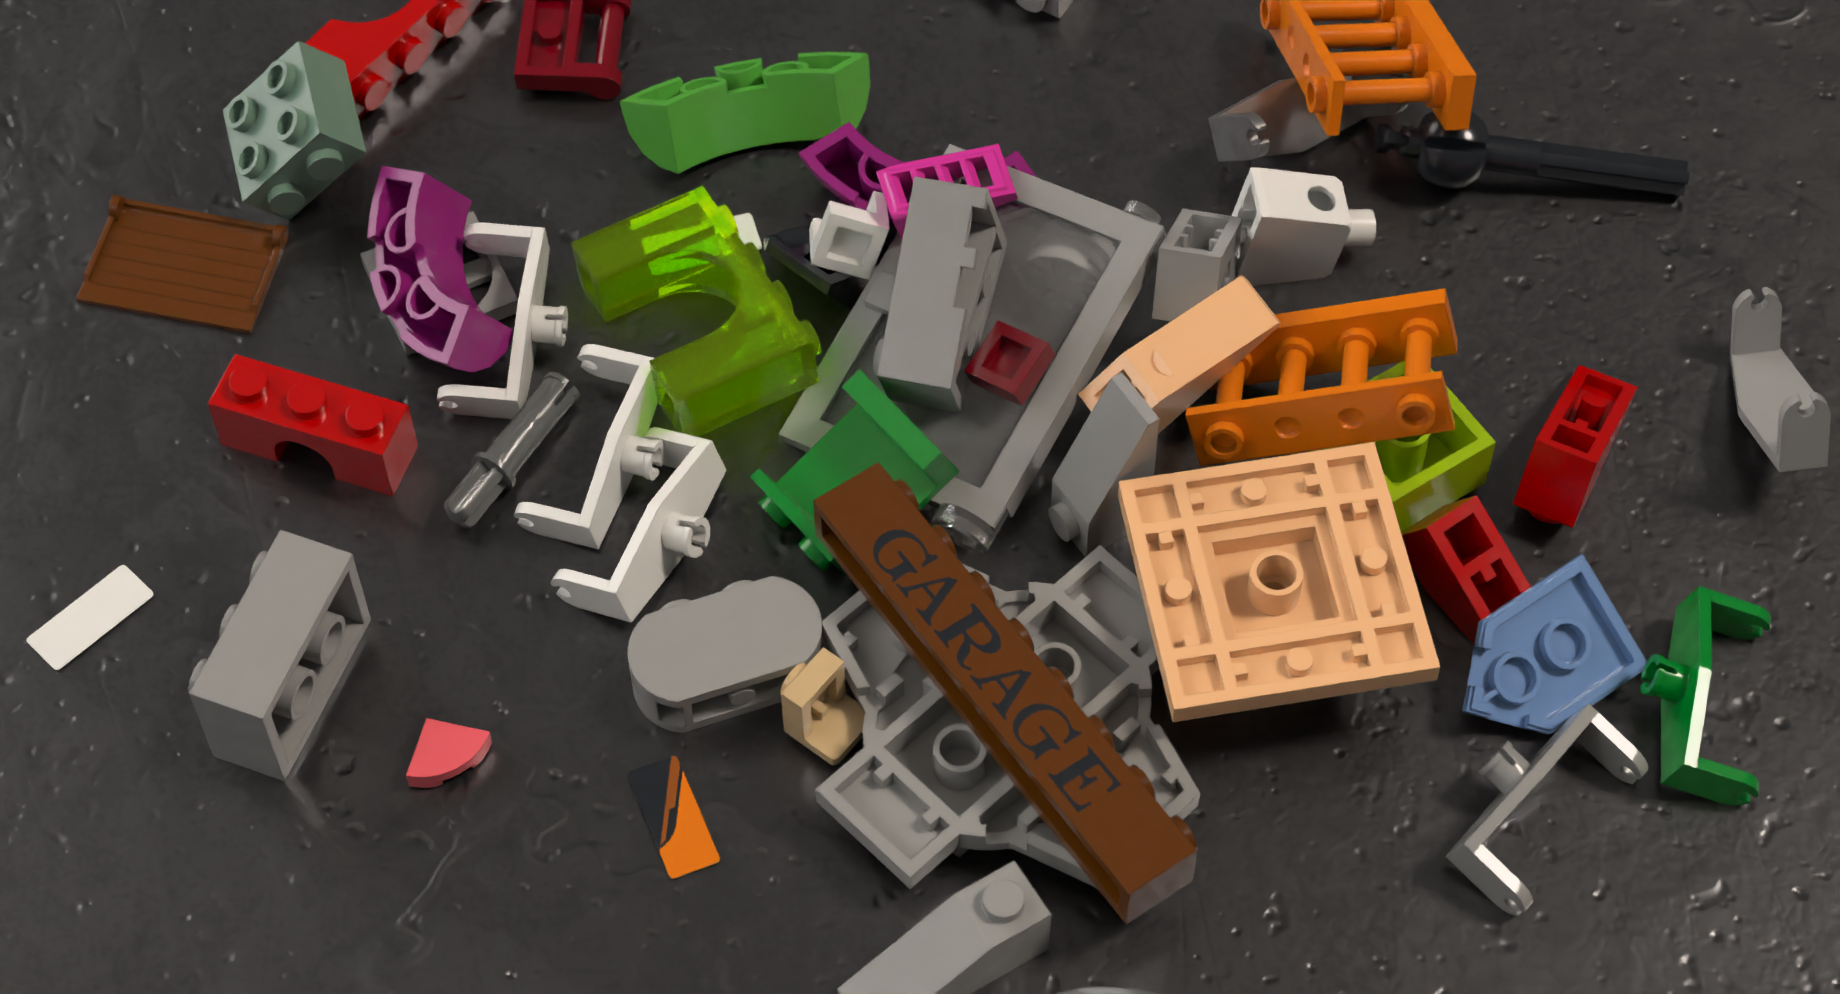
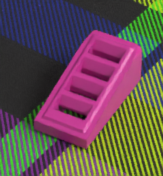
[876,144,1018,241]

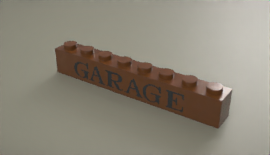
[813,462,1198,924]

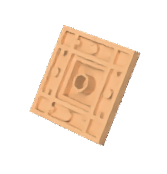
[1117,442,1440,722]

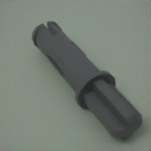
[444,372,580,528]

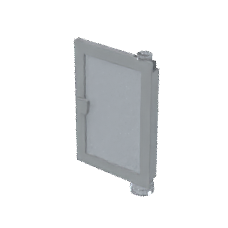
[779,144,1166,554]

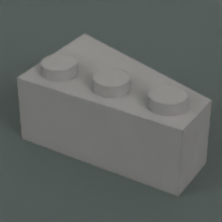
[873,176,1007,413]

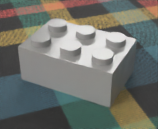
[189,530,371,782]

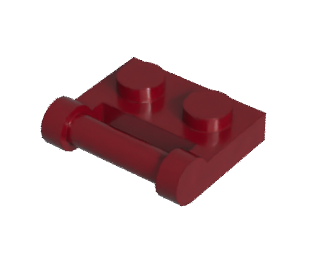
[514,0,632,100]

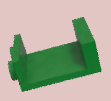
[750,369,960,577]

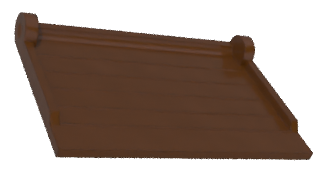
[76,195,289,334]

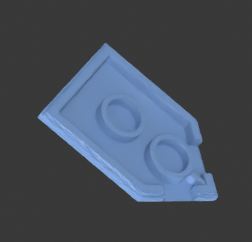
[1462,554,1647,735]

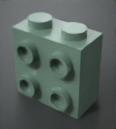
[223,41,367,220]

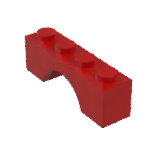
[305,0,492,120]

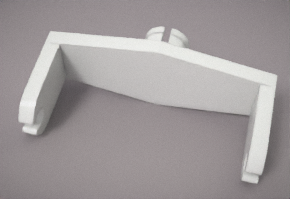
[437,222,568,419]
[513,344,665,549]
[550,427,726,623]

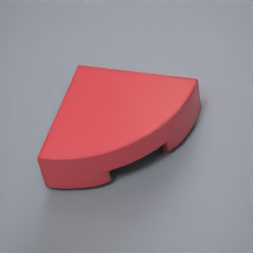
[406,718,492,788]

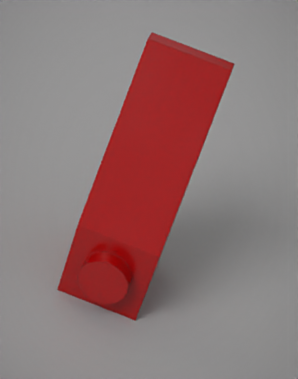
[1513,365,1638,528]
[1401,495,1531,645]

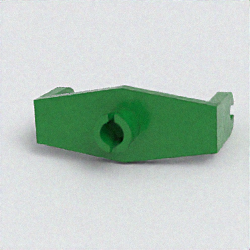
[1640,586,1771,805]

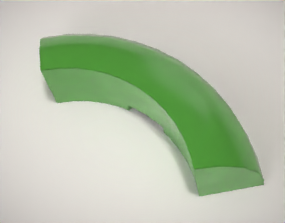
[620,52,870,174]

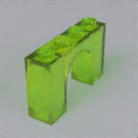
[571,186,822,437]

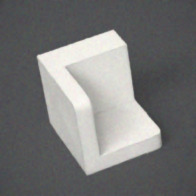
[809,191,889,280]

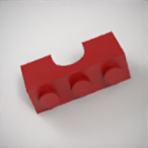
[208,354,418,496]

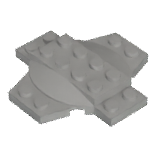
[815,545,1200,889]

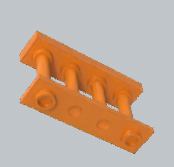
[1260,0,1477,136]
[1185,288,1458,466]

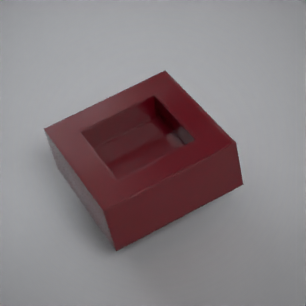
[964,320,1056,406]

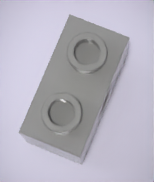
[1152,209,1243,323]

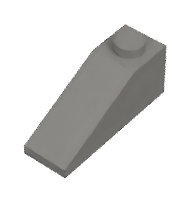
[1048,372,1160,557]
[837,861,1051,994]

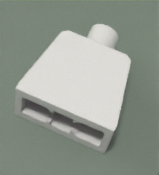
[1232,168,1376,286]

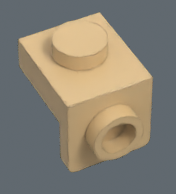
[780,647,865,765]

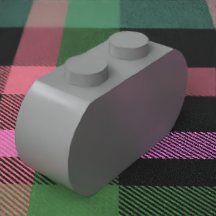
[627,576,823,733]

